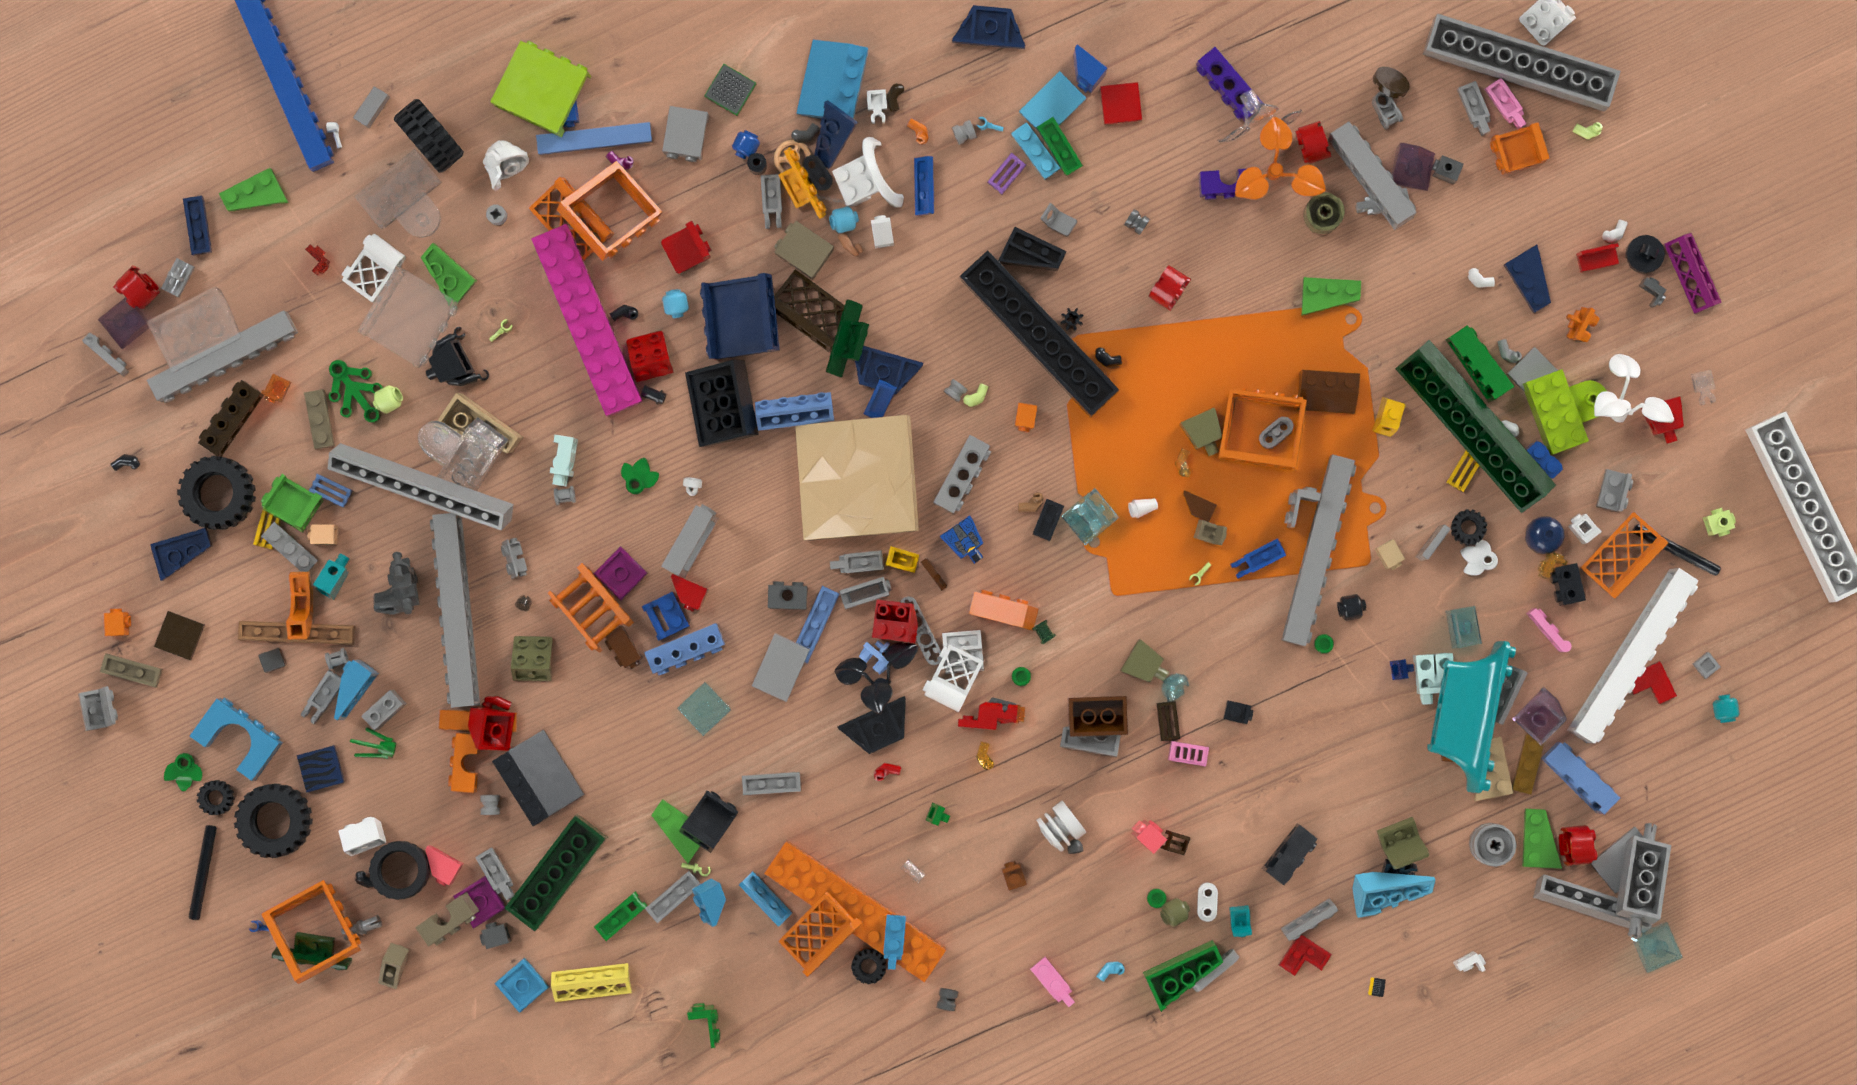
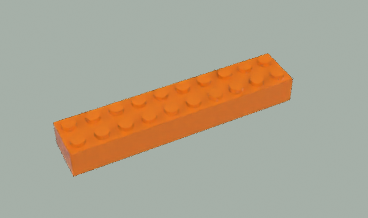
[764,840,946,983]

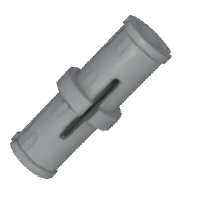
[341,915,382,940]

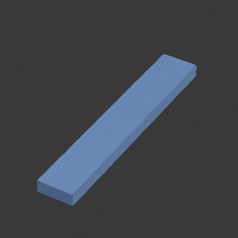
[536,122,652,155]

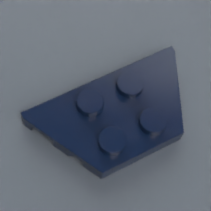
[952,5,1026,49]
[855,346,924,395]

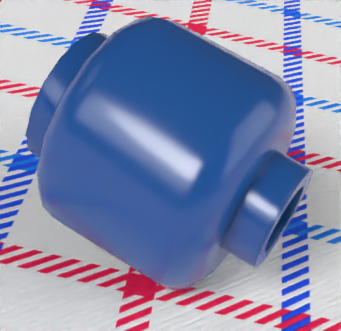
[732,130,760,159]

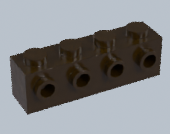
[198,380,265,457]

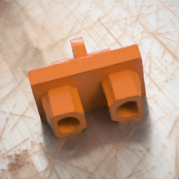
[1566,307,1600,342]

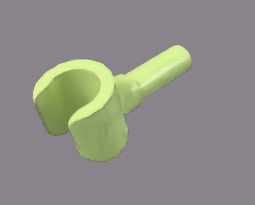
[489,319,512,342]
[1189,562,1211,585]

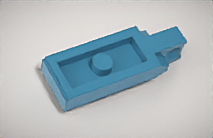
[883,914,906,970]

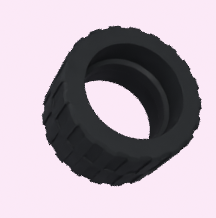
[369,841,430,900]

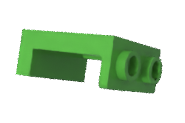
[261,474,323,533]

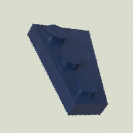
[814,100,858,169]
[1504,245,1551,313]
[150,528,212,581]

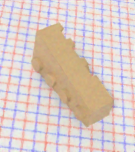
[435,393,523,453]

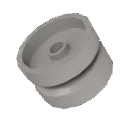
[1469,823,1516,867]

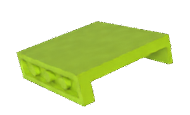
[490,40,592,137]

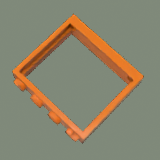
[557,161,662,261]
[1219,387,1307,471]
[261,880,362,984]

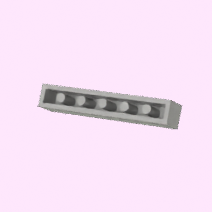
[1328,122,1416,230]
[1533,875,1652,933]

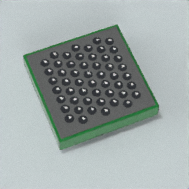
[704,64,757,116]

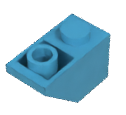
[692,878,726,927]

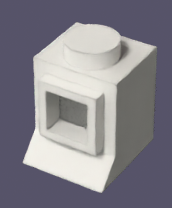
[1568,513,1602,544]

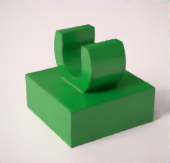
[926,802,950,826]

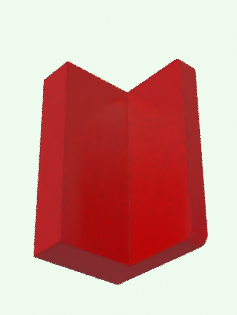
[1576,243,1619,273]

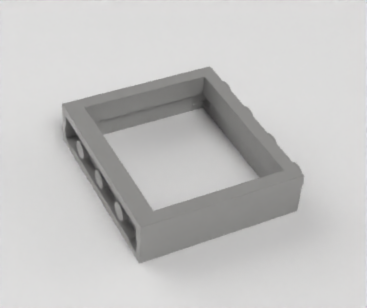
[661,504,719,578]

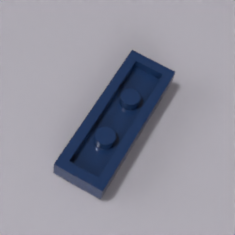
[183,195,212,256]

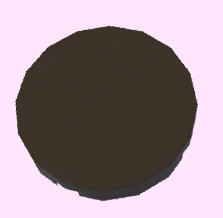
[1373,67,1410,98]

